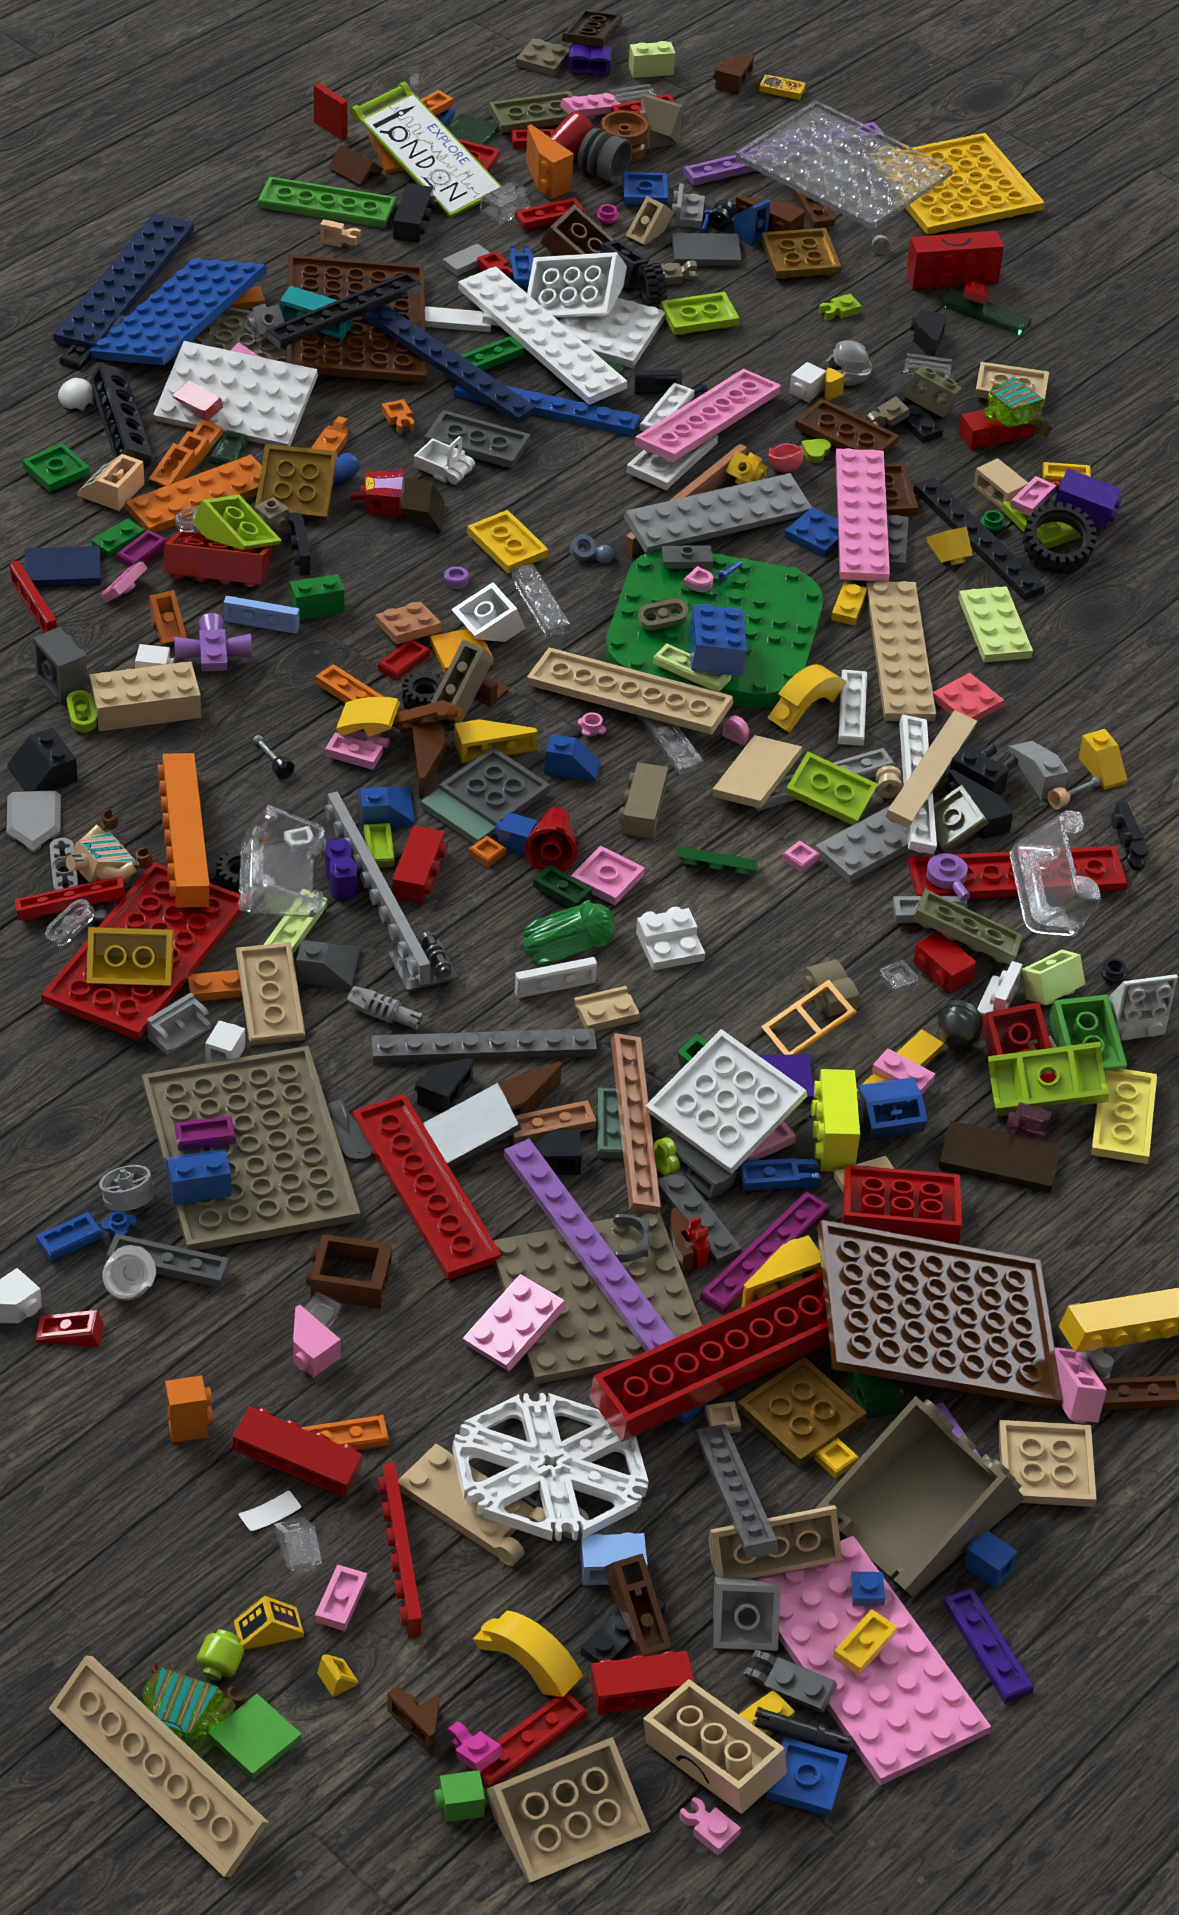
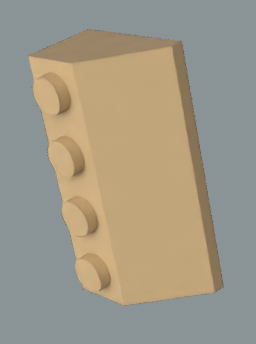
[708,1505,842,1579]

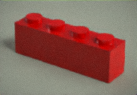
[232,1406,362,1498]

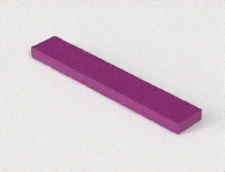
[700,1192,830,1314]

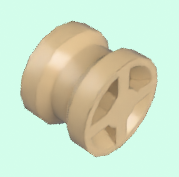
[876,766,903,799]

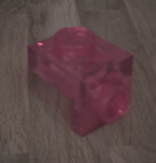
[1006,1102,1052,1136]

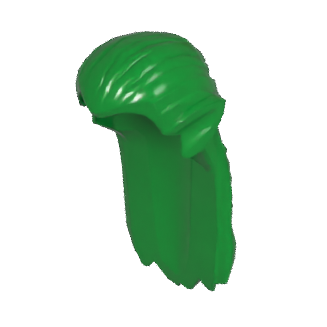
[522,900,616,965]

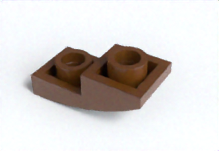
[669,1207,695,1274]

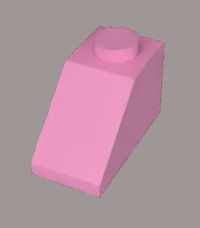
[293,1305,341,1378]

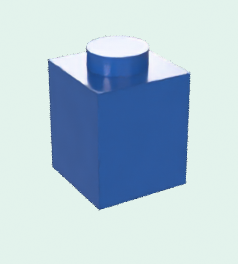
[494,812,537,856]
[965,1531,1017,1589]

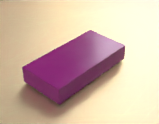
[116,530,167,567]
[174,1116,236,1151]

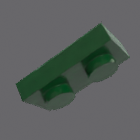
[533,865,592,908]

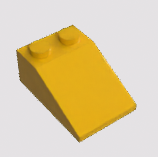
[741,1235,822,1307]

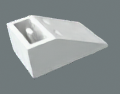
[1109,974,1178,1041]

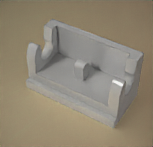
[147,993,211,1055]

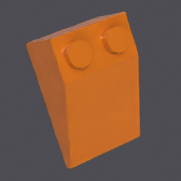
[526,124,574,200]

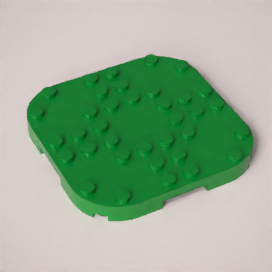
[605,549,823,709]

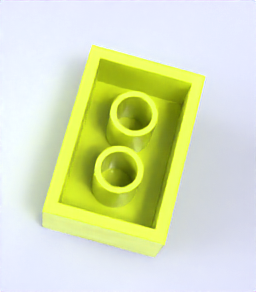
[811,1069,860,1172]

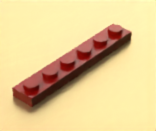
[377,1463,422,1638]

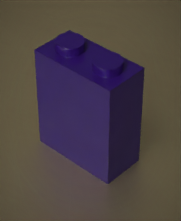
[1053,468,1122,530]

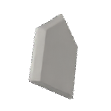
[7,791,61,853]

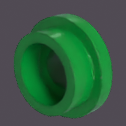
[981,510,1005,532]

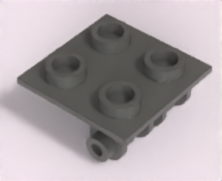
[388,931,458,992]

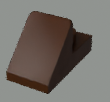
[387,1686,439,1754]

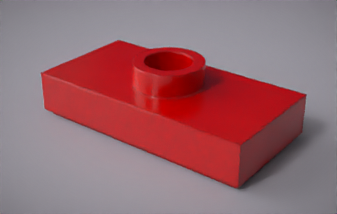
[963,280,988,304]

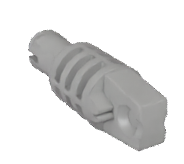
[347,986,423,1030]

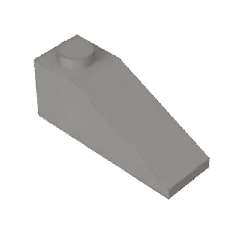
[1009,741,1068,800]

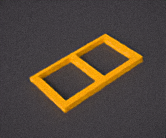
[761,980,857,1055]

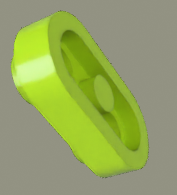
[67,690,97,733]

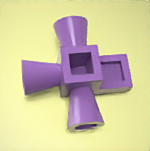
[174,613,252,671]

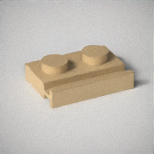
[574,986,640,1031]

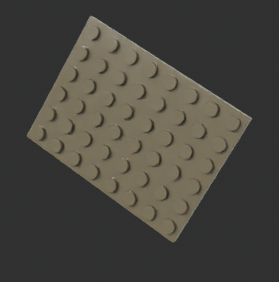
[142,1046,360,1251]

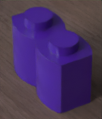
[568,43,612,76]
[324,839,357,901]

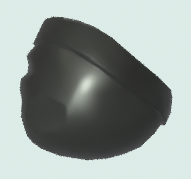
[938,1000,983,1049]

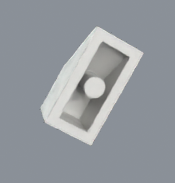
[0,1268,42,1323]

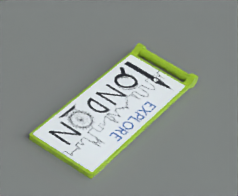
[350,81,502,218]

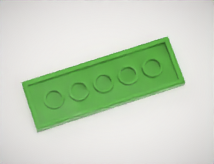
[257,177,397,229]

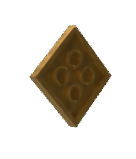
[761,228,841,279]
[255,444,338,521]
[737,1356,867,1467]

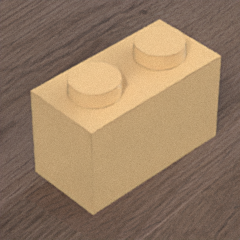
[974,458,1028,509]

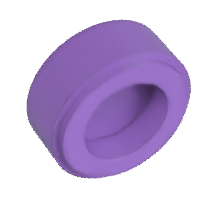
[444,566,469,589]

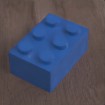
[688,604,747,676]

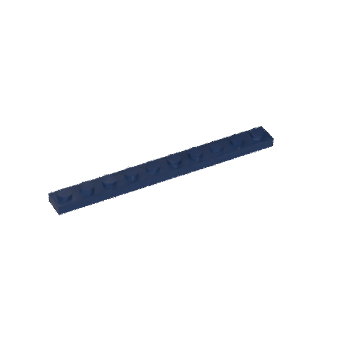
[360,305,535,425]

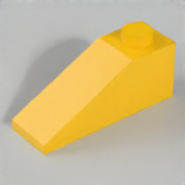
[454,719,537,763]

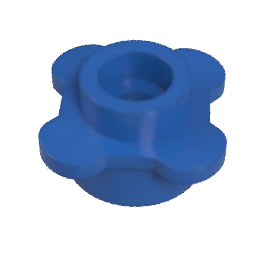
[101,1210,136,1238]

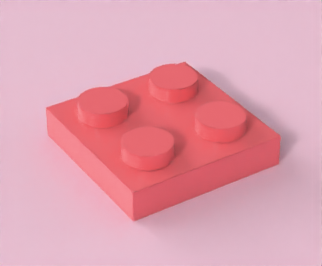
[933,673,1004,721]

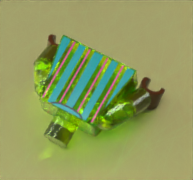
[984,376,1053,437]
[142,1663,246,1740]

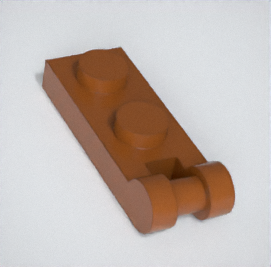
[392,700,463,732]

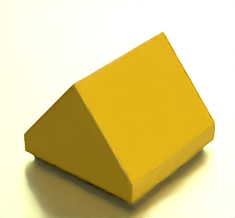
[824,368,845,401]
[317,1654,358,1697]

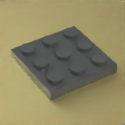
[439,747,550,826]

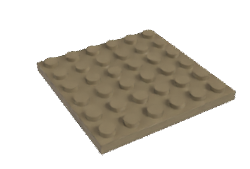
[493,1211,702,1385]

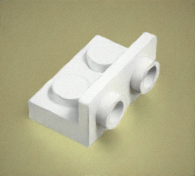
[977,961,1022,1017]

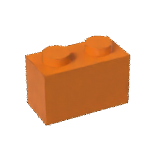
[165,1375,213,1443]

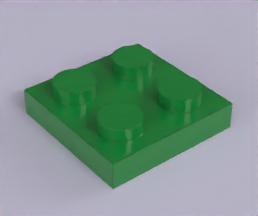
[22,443,90,492]

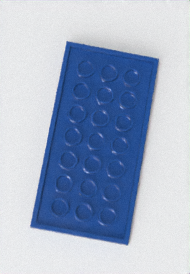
[89,258,267,365]

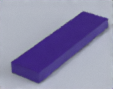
[943,1588,1034,1704]

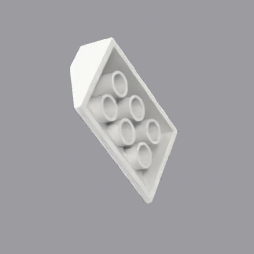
[527,252,627,318]

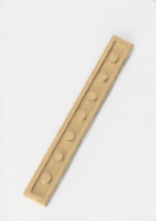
[885,710,977,828]

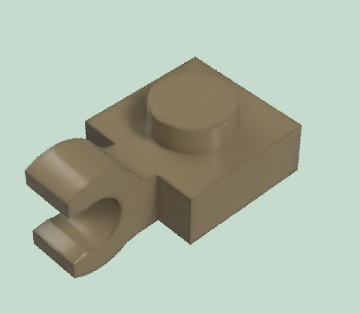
[661,260,697,285]
[867,397,910,427]

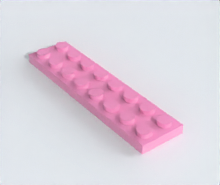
[635,369,781,462]
[835,448,890,582]

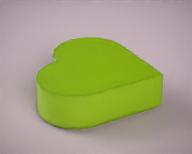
[801,439,831,463]
[654,1137,680,1176]

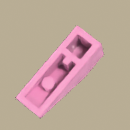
[1054,1347,1107,1424]

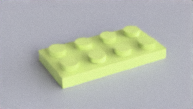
[958,587,1033,662]

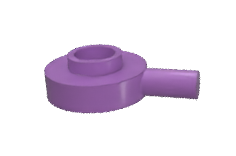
[927,854,970,902]

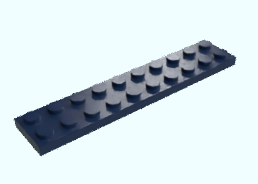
[53,214,194,350]

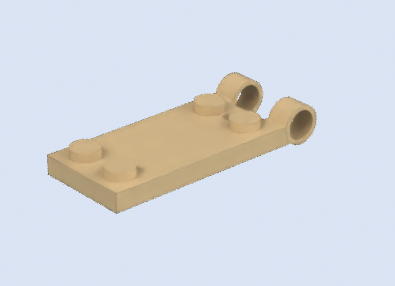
[398,1444,546,1566]

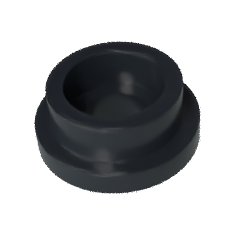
[1100,958,1128,983]

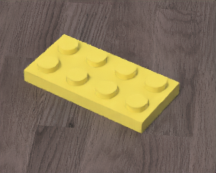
[1091,1069,1157,1164]

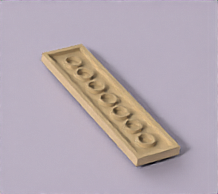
[866,581,936,721]
[527,647,733,735]
[49,1656,269,1877]

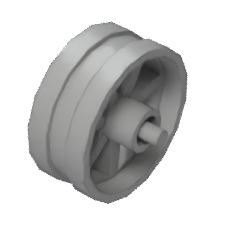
[99,1165,156,1211]

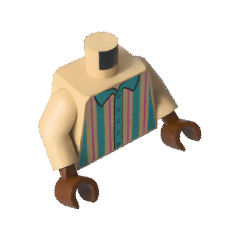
[66,809,153,884]

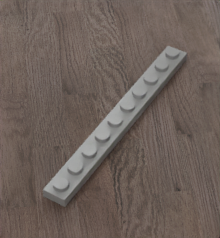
[324,791,430,986]

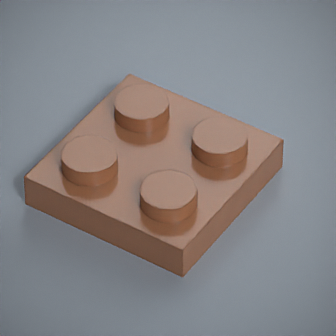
[375,602,442,645]

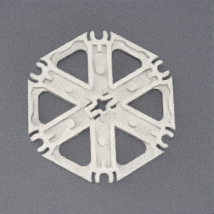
[452,1393,649,1541]

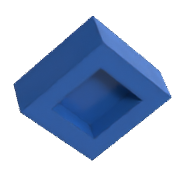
[850,1572,885,1606]

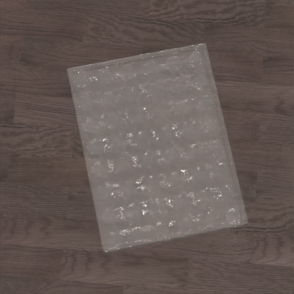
[735,100,953,230]

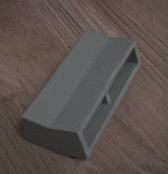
[672,1136,736,1198]

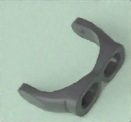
[613,1214,649,1263]

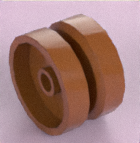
[601,110,649,162]

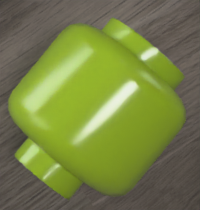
[197,1629,244,1681]

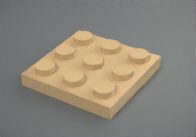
[998,1420,1096,1507]

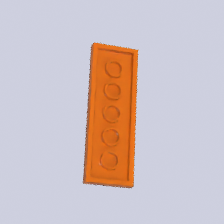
[125,455,262,533]

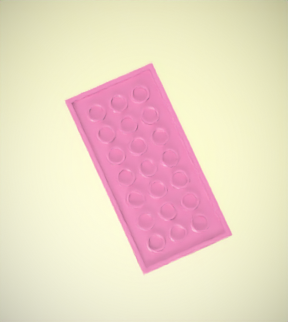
[754,1536,991,1786]

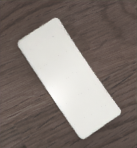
[239,1491,301,1531]

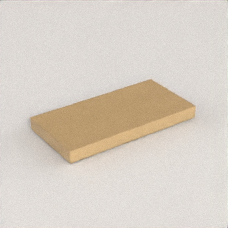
[713,735,802,808]
[236,942,305,1046]

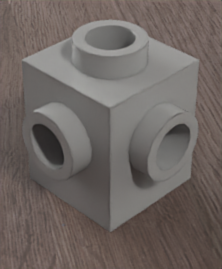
[246,304,284,339]

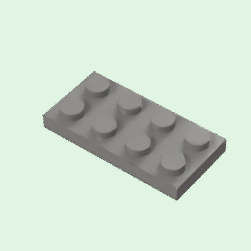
[815,805,910,883]

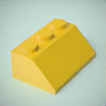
[87,927,174,986]

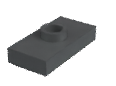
[661,545,713,569]

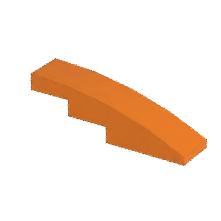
[149,419,224,487]

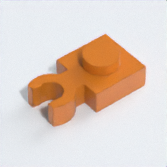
[382,399,414,434]

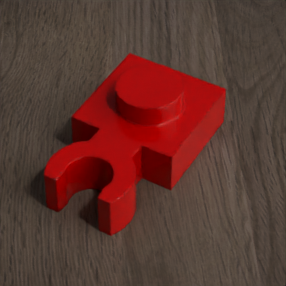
[477,251,513,279]
[685,1216,711,1269]

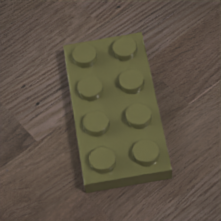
[489,91,573,133]
[913,889,1023,965]

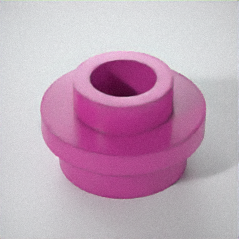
[597,204,619,224]

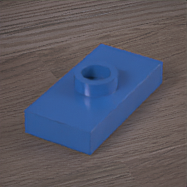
[36,1212,103,1262]

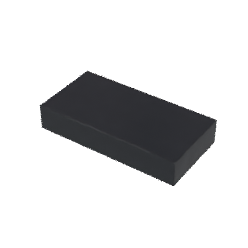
[634,369,682,394]

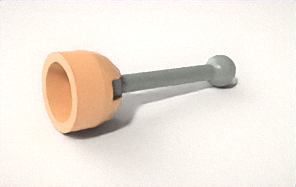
[1047,777,1101,810]

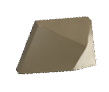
[640,93,682,149]

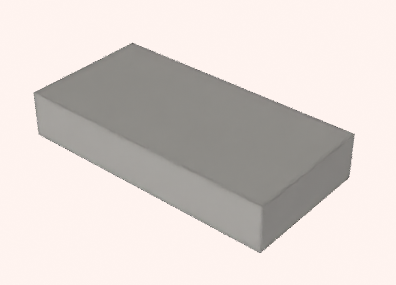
[442,243,490,276]

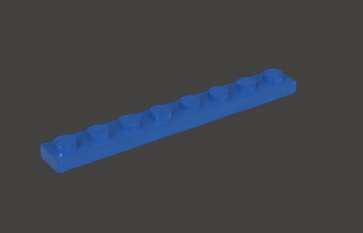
[454,383,640,436]

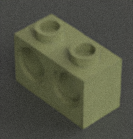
[904,366,961,418]

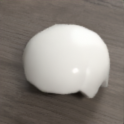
[58,378,96,410]

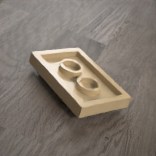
[975,362,1049,407]

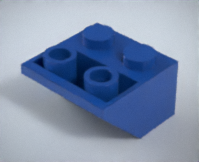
[857,1077,927,1140]

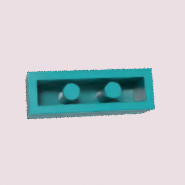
[279,286,353,339]

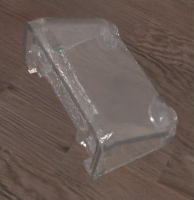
[239,805,326,917]
[1010,811,1101,936]

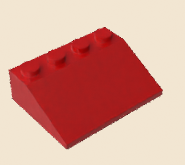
[163,530,275,587]
[841,1165,962,1245]

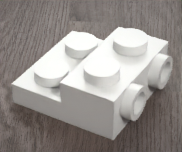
[636,907,705,971]

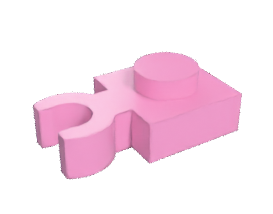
[679,1797,741,1856]

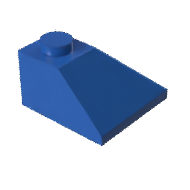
[358,787,415,830]

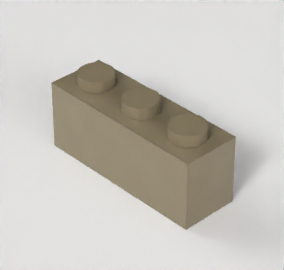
[430,640,494,724]
[619,762,668,839]

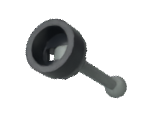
[253,735,295,779]

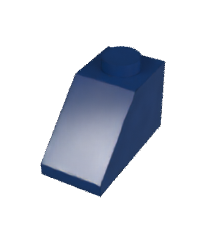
[733,199,771,246]
[545,734,601,782]

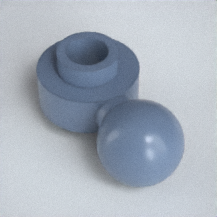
[570,534,614,564]

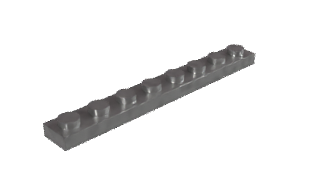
[371,1028,597,1064]
[696,1424,778,1558]

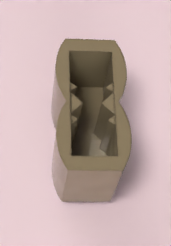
[803,959,860,1017]

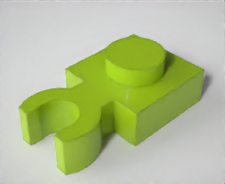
[819,294,862,320]

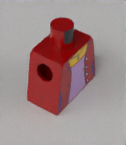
[350,469,404,517]

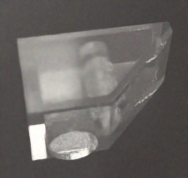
[273,1517,322,1573]

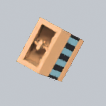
[77,454,144,511]

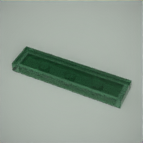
[940,288,1032,336]

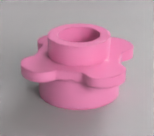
[578,713,606,737]

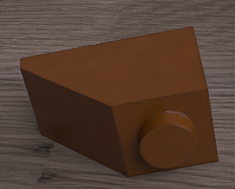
[713,54,754,95]

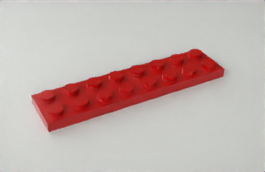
[908,846,1127,899]
[352,1094,501,1280]

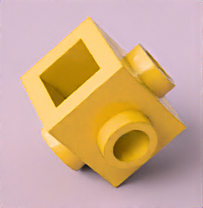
[725,451,768,485]

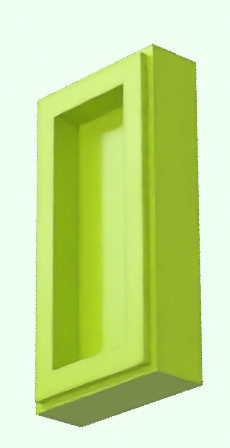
[364,823,395,868]

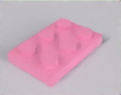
[463,1274,567,1371]

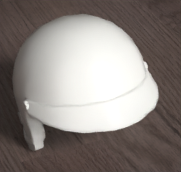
[103,1245,156,1301]

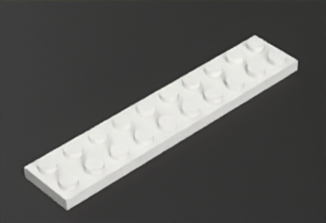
[458,266,627,405]

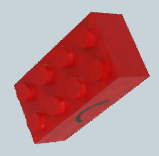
[906,231,1004,290]

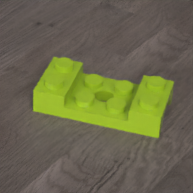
[988,1042,1109,1117]

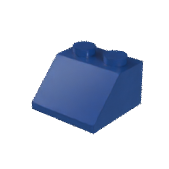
[164,1149,231,1205]

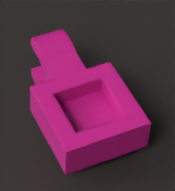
[447,1722,504,1772]

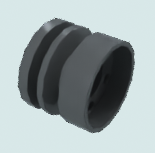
[577,128,632,184]

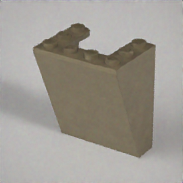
[816,1396,1025,1597]

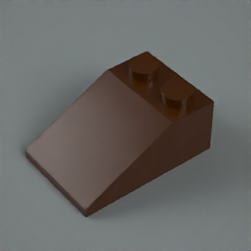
[540,204,614,256]

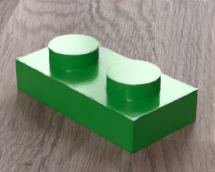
[91,519,145,559]

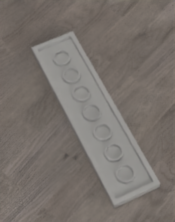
[624,473,812,553]

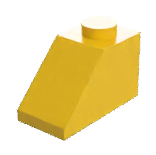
[926,527,973,565]
[1079,729,1127,790]

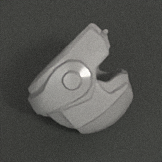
[826,340,872,386]

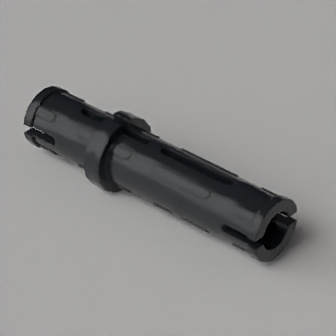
[752,1707,852,1755]

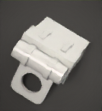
[414,436,475,484]

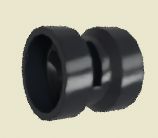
[708,200,736,230]

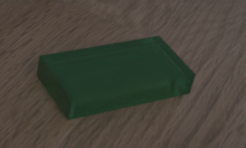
[210,430,249,466]

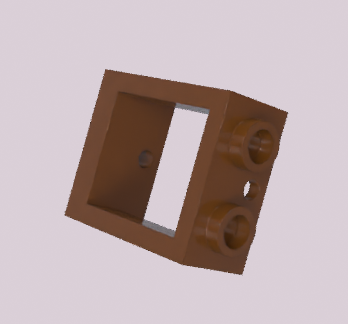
[306,1234,392,1308]

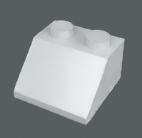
[452,583,526,642]

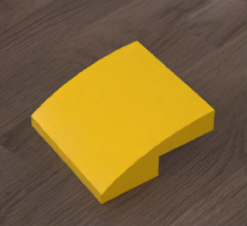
[336,697,400,737]

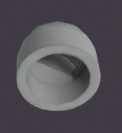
[872,234,890,254]

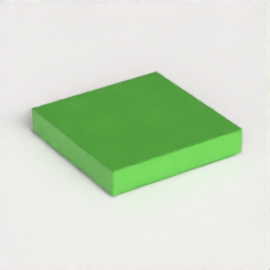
[208,1694,302,1780]

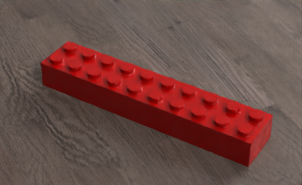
[589,1270,830,1442]

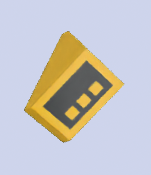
[234,1596,304,1650]

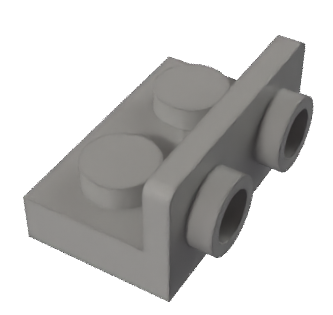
[672,183,705,228]

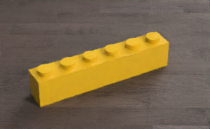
[1059,1288,1179,1353]

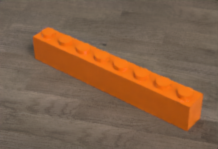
[157,753,209,908]

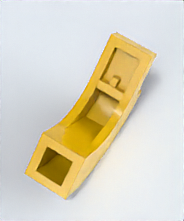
[767,664,847,733]
[473,1611,583,1697]

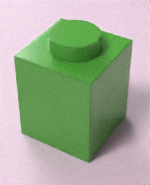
[434,1770,485,1822]

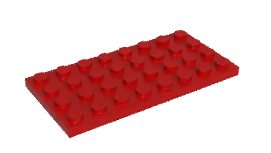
[41,862,248,1040]

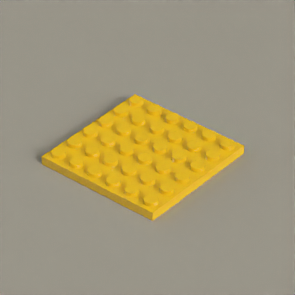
[869,133,1045,235]

